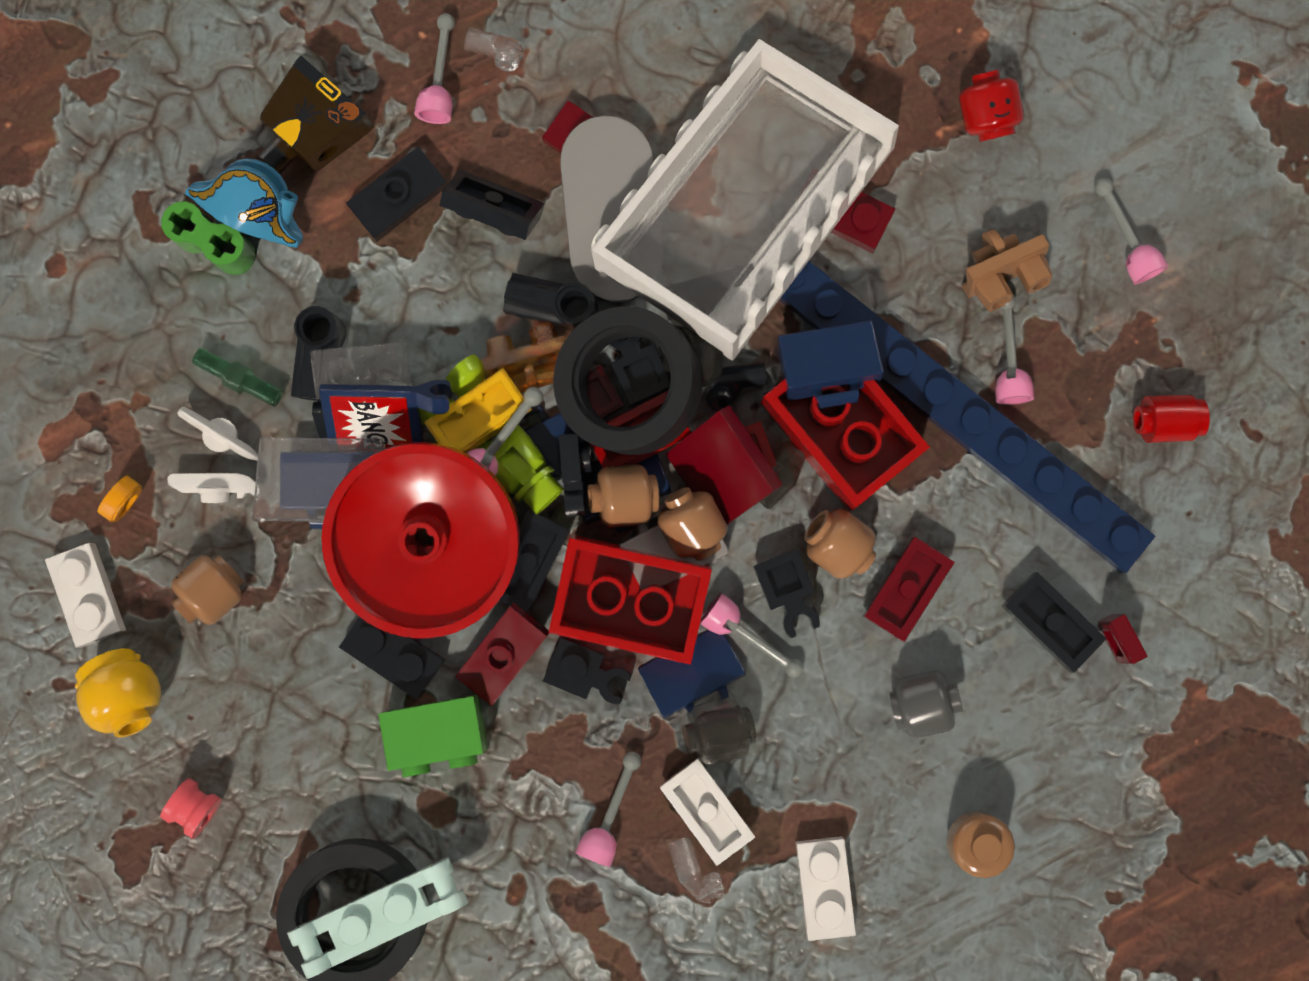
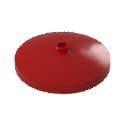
[321,442,520,638]

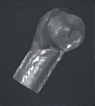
[464,27,524,72]
[668,838,725,903]

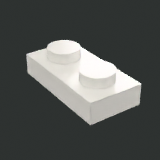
[45,543,126,648]
[660,758,755,866]
[795,836,856,941]

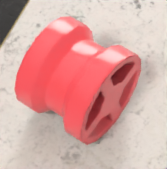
[160,778,222,839]

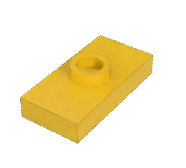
[424,368,532,453]

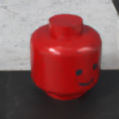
[959,70,1025,142]

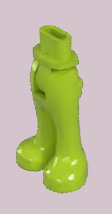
[419,354,564,515]

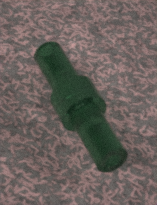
[192,348,283,407]

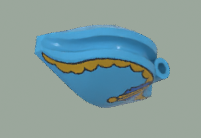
[185,159,303,248]

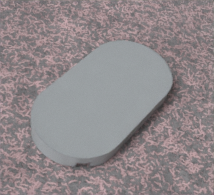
[560,116,663,303]

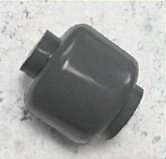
[890,671,963,738]

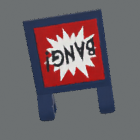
[319,380,452,453]

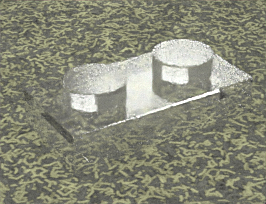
[310,342,412,399]

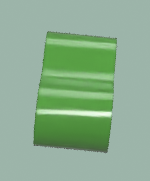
[161,201,256,275]

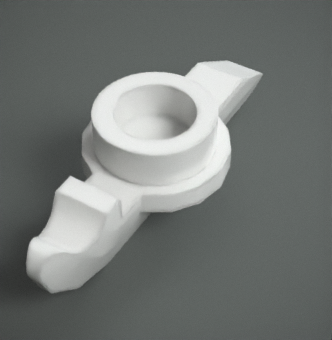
[177,407,260,461]
[167,473,261,503]

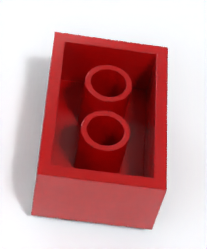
[761,379,930,512]
[548,535,712,665]

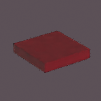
[665,405,783,525]

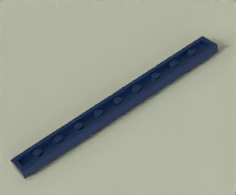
[779,261,1156,573]

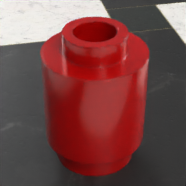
[1133,394,1210,443]

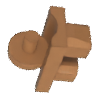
[962,229,1053,312]

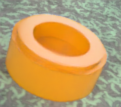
[97,475,142,523]

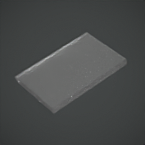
[252,437,384,522]

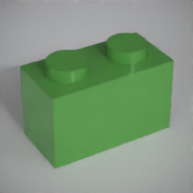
[378,695,488,777]

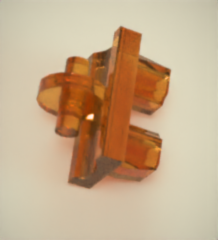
[482,322,565,401]

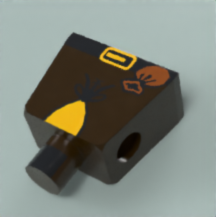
[258,55,374,174]

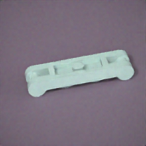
[287,857,468,979]

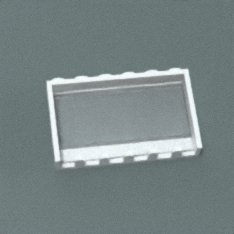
[591,39,899,361]

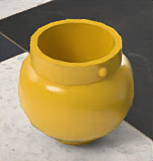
[75,648,161,738]

